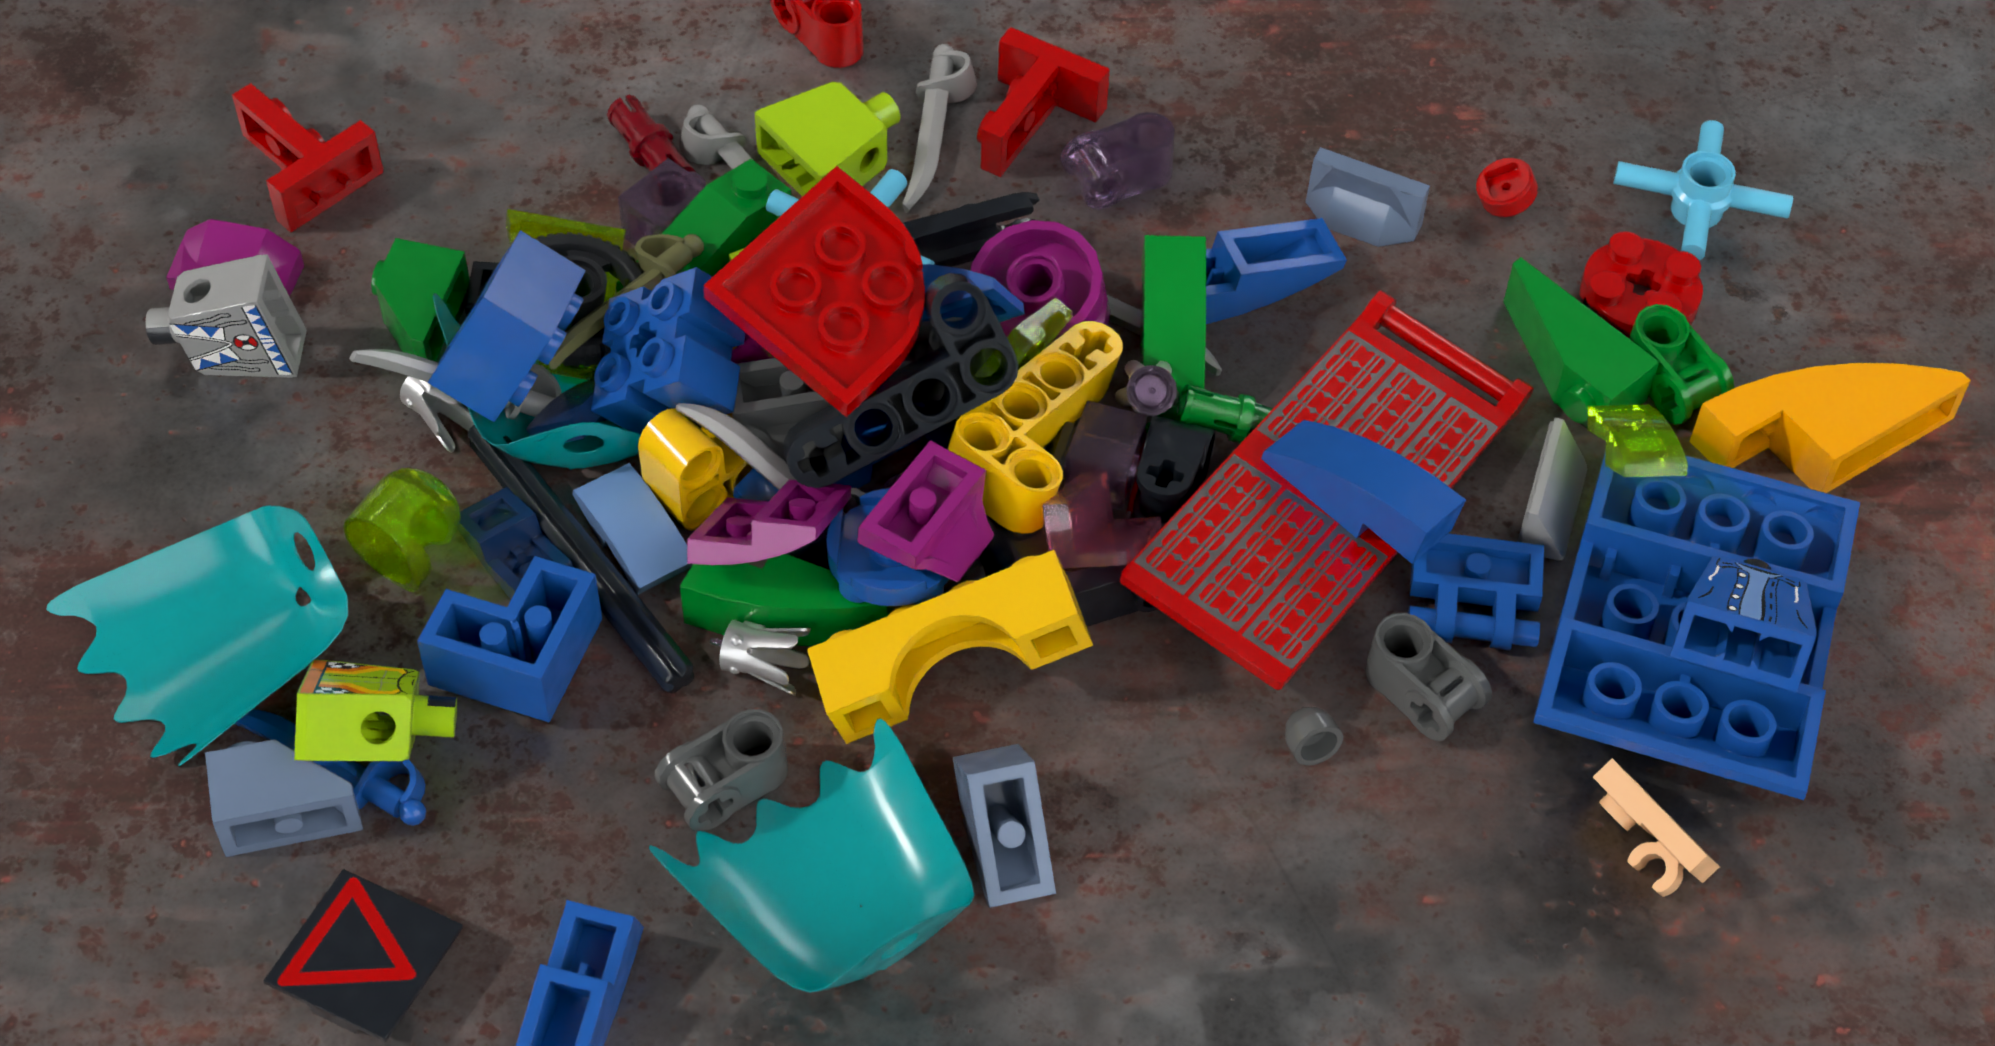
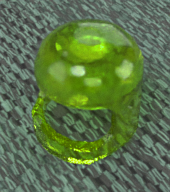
[343,467,461,592]

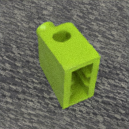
[754,81,900,196]

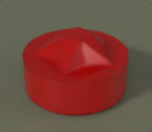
[1476,158,1538,217]

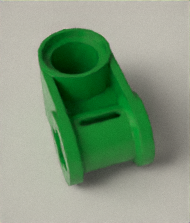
[1629,304,1735,425]

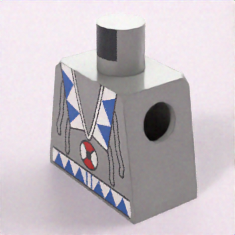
[146,255,307,378]

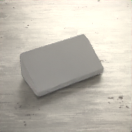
[1517,417,1587,561]

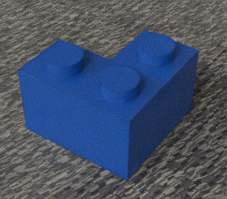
[428,230,586,422]
[417,556,602,723]

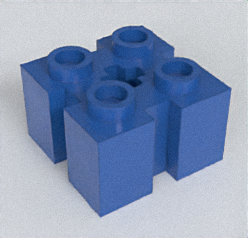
[591,267,745,434]

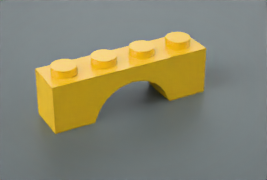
[807,550,1093,744]

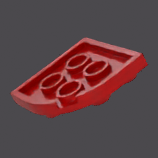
[704,166,925,417]

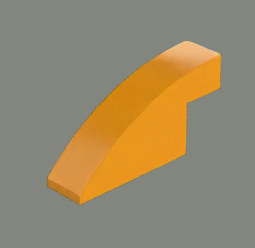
[1690,363,1971,493]

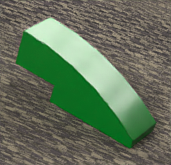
[1140,235,1206,433]
[680,554,893,646]

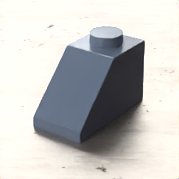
[205,739,363,857]
[953,744,1056,908]

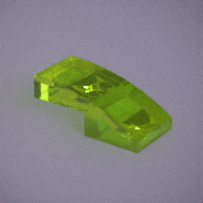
[1588,405,1688,477]

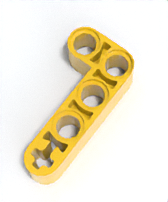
[947,321,1123,534]
[638,408,753,531]

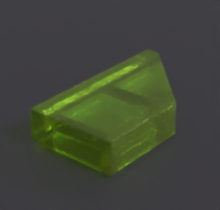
[974,297,1073,378]

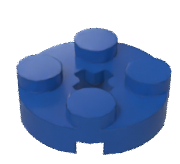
[827,488,950,606]

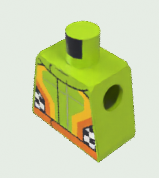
[294,659,457,761]

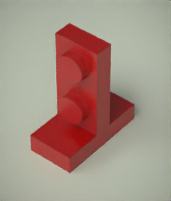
[977,27,1110,177]
[232,83,384,233]

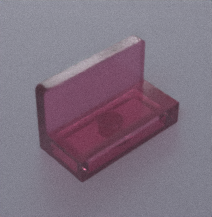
[1042,470,1162,568]

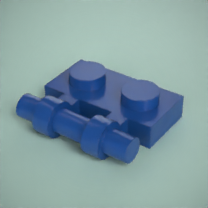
[1408,533,1544,650]

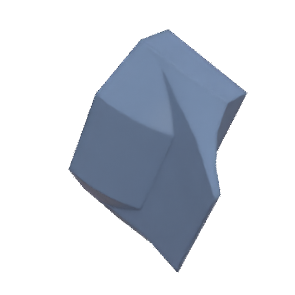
[1306,147,1430,247]

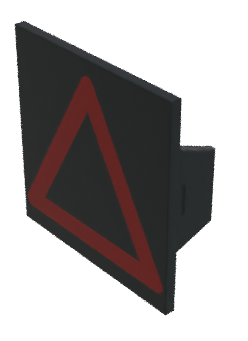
[263,869,463,1042]

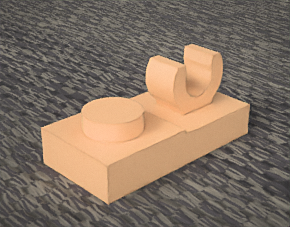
[1593,758,1720,897]

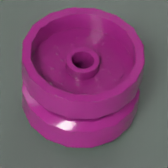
[970,220,1111,370]

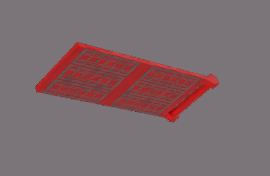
[1120,290,1534,690]

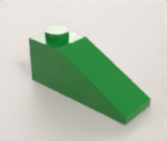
[616,158,792,292]
[1503,257,1659,438]

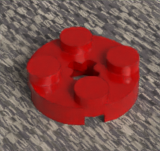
[1580,231,1703,338]

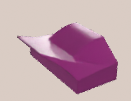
[166,219,304,297]
[857,440,994,582]

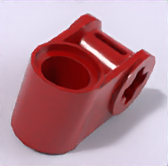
[770,0,864,68]

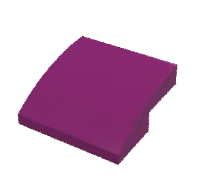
[687,479,851,565]

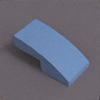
[572,463,693,595]

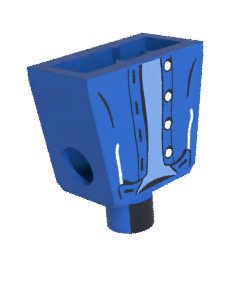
[1670,556,1817,693]

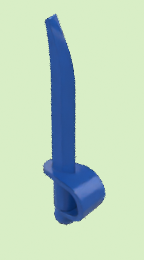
[234,709,426,826]

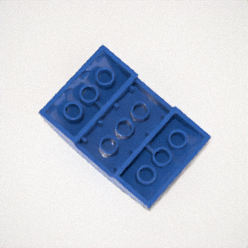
[1533,435,1860,800]

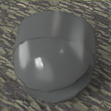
[1284,707,1343,766]

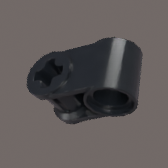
[1132,415,1216,534]

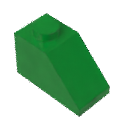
[371,238,470,363]

